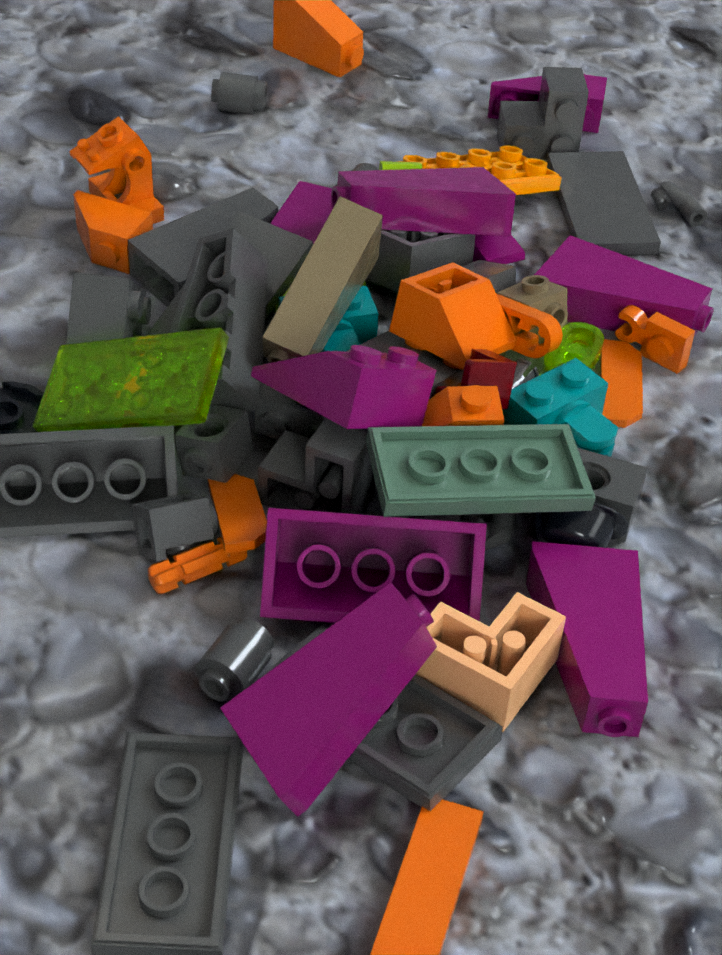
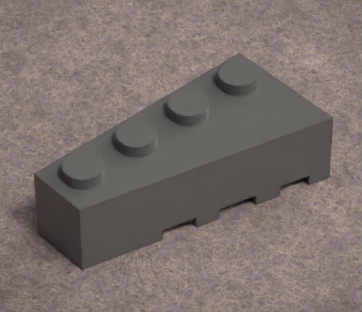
[151,228,268,422]

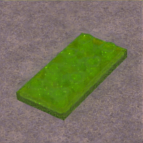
[32,327,229,432]

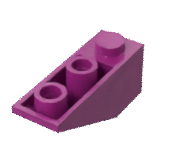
[487,74,607,133]

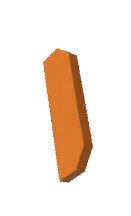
[600,339,643,428]
[207,474,267,553]

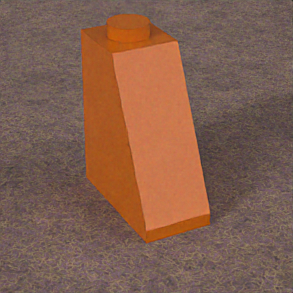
[273,0,364,78]

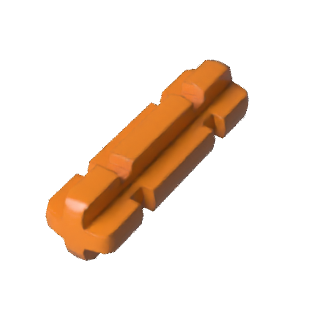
[148,537,248,594]

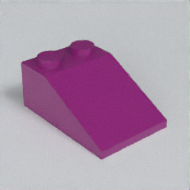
[251,345,437,429]

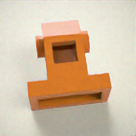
[69,116,164,224]

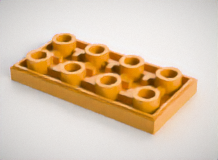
[396,145,562,195]

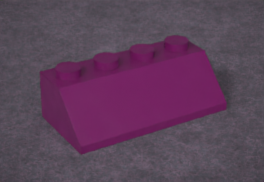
[260,508,487,623]

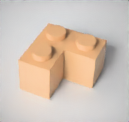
[416,592,566,732]

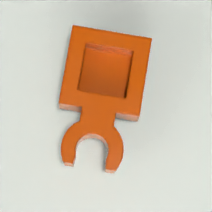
[615,305,695,374]

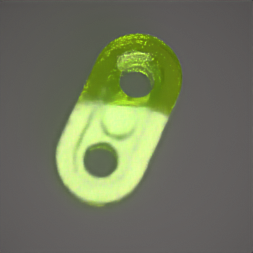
[542,322,604,374]

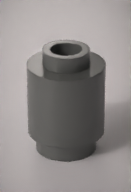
[211,72,267,115]
[195,619,274,701]

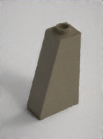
[262,196,383,363]

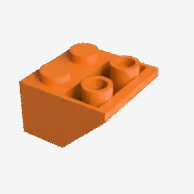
[389,262,516,370]

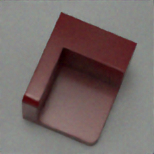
[435,349,517,409]

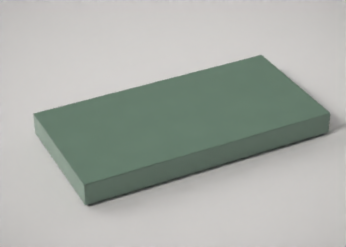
[365,424,596,517]

